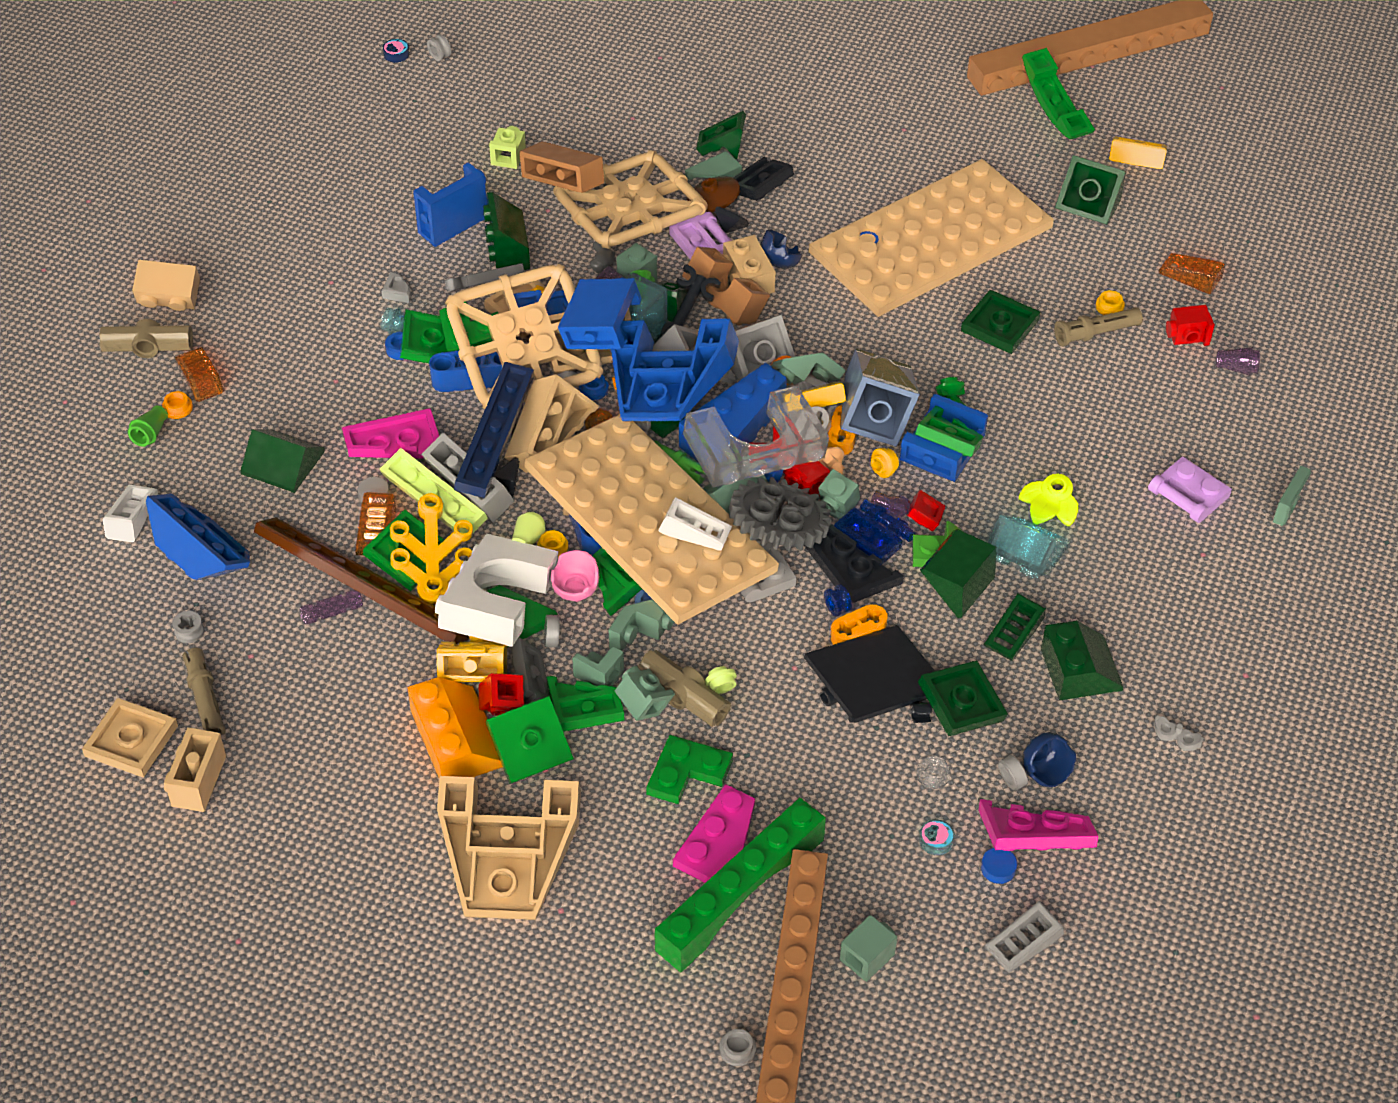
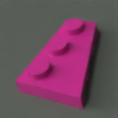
[342,408,439,459]
[673,784,755,883]
[978,799,1098,851]

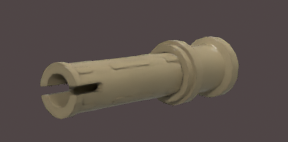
[1054,307,1143,347]

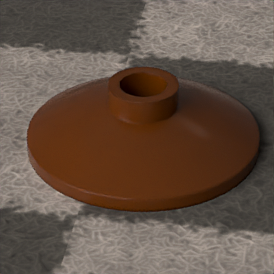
[687,176,740,213]

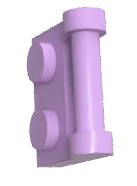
[669,212,732,259]
[1148,456,1232,523]

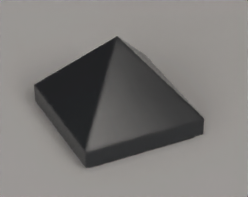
[715,207,749,233]
[493,458,520,498]

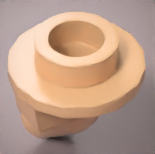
[818,447,845,474]

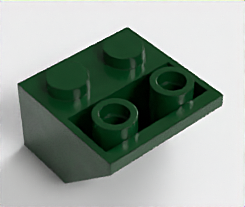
[483,192,530,270]

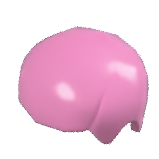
[551,549,600,602]

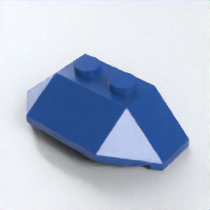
[146,493,250,580]

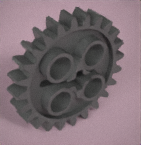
[729,477,832,551]

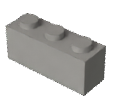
[421,433,514,523]

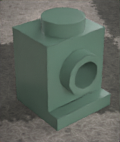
[818,469,860,523]
[615,666,675,721]

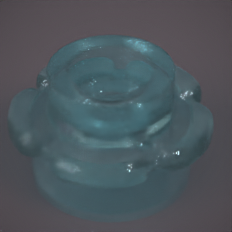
[381,308,404,335]

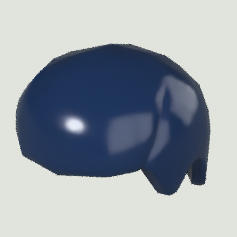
[761,229,803,269]
[1023,732,1077,787]

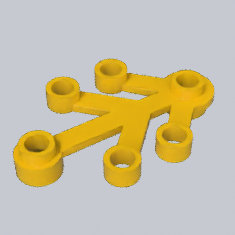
[390,493,473,604]

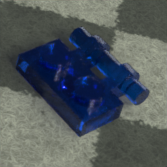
[834,499,916,564]

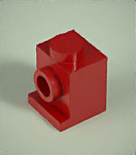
[1166,305,1215,346]
[783,450,830,497]
[479,673,524,716]

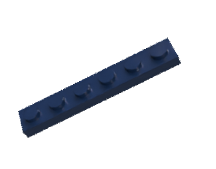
[454,362,534,498]

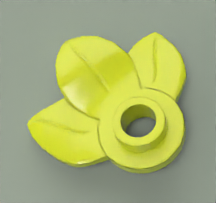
[1019,474,1078,527]

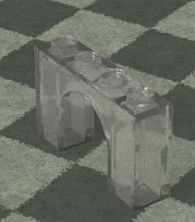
[683,385,829,488]

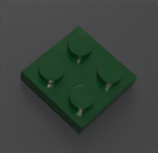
[961,290,1041,354]
[918,660,1008,737]

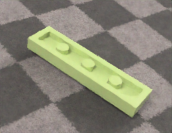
[379,448,488,534]

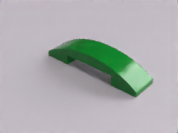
[1022,48,1095,140]

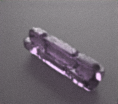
[299,590,363,625]

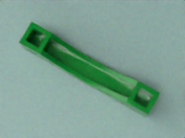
[655,797,826,973]

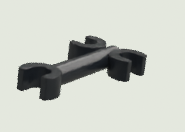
[661,265,721,336]

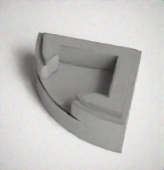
[381,272,411,303]

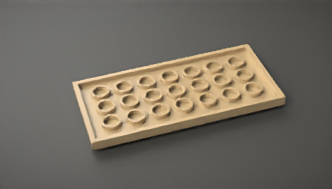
[809,159,1054,317]
[525,414,779,625]

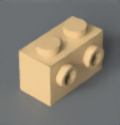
[723,235,776,294]
[132,260,200,311]
[164,727,226,812]

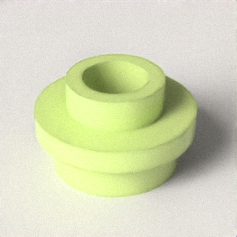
[704,666,737,694]

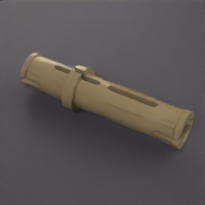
[182,648,226,734]

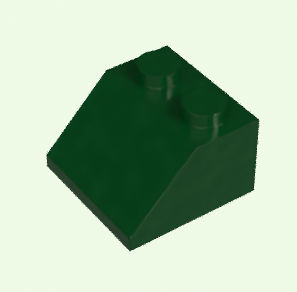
[1041,620,1123,701]

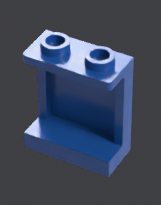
[413,162,488,247]
[558,278,642,349]
[900,394,988,482]

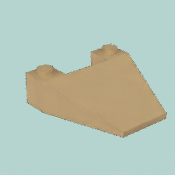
[437,776,581,920]

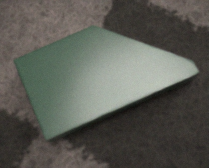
[685,151,742,180]
[1273,466,1311,526]

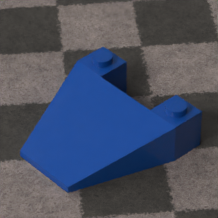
[611,318,739,421]

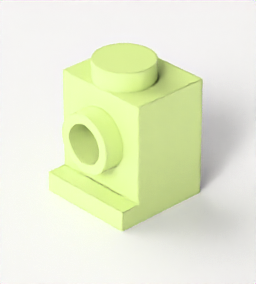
[489,126,526,169]

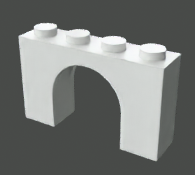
[435,534,558,647]

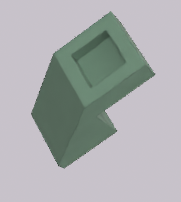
[771,352,846,384]
[608,599,674,651]

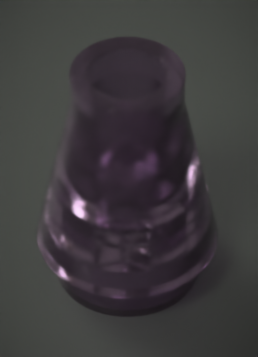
[1216,347,1260,376]

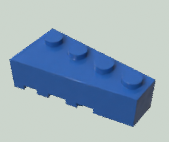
[679,363,787,477]

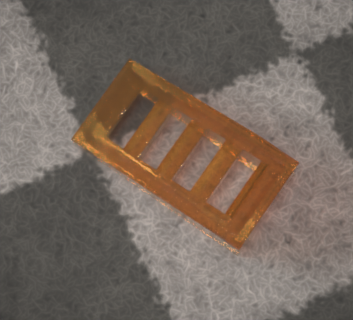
[1159,253,1225,294]
[175,347,224,402]
[355,492,396,556]

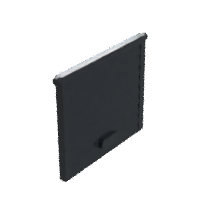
[804,625,935,723]

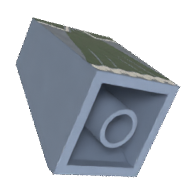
[840,348,920,447]

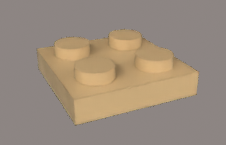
[82,698,178,778]

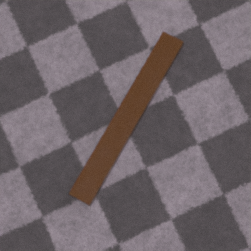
[254,517,470,644]

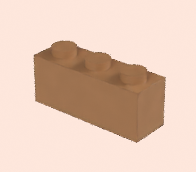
[519,141,604,193]

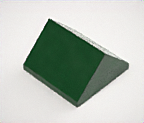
[1055,155,1126,225]
[240,429,325,493]
[920,529,996,618]

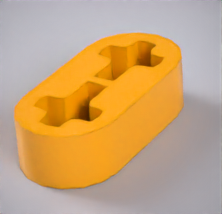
[827,405,857,455]
[830,604,887,645]

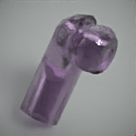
[870,491,911,518]

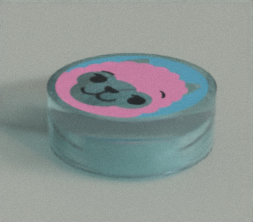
[919,820,955,855]

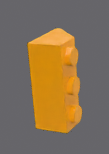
[407,677,503,778]

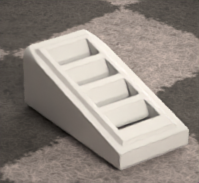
[103,485,158,542]
[658,497,732,551]

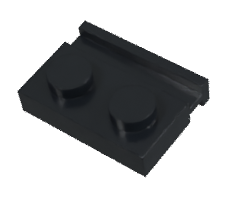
[734,157,794,201]

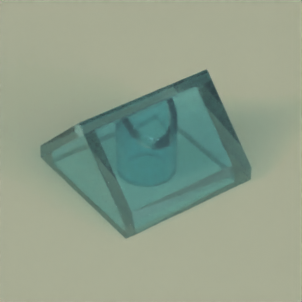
[627,272,667,344]

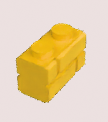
[437,642,507,682]

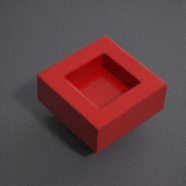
[907,490,946,532]

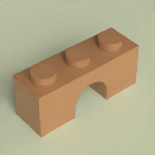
[682,247,770,325]

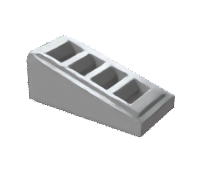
[985,901,1064,974]

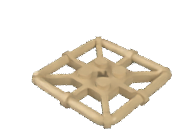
[553,150,708,249]
[445,263,603,409]

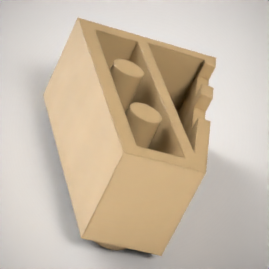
[504,374,599,473]

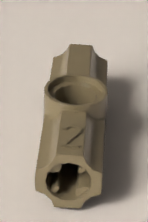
[99,319,193,358]
[638,650,731,727]

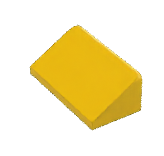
[1109,136,1167,169]
[781,381,846,415]

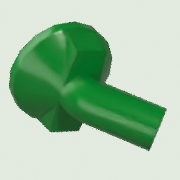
[935,377,966,406]

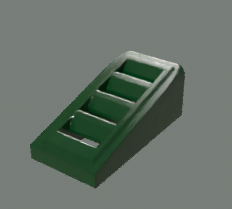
[984,593,1046,661]

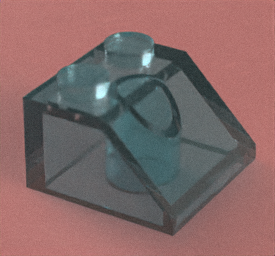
[988,515,1071,578]

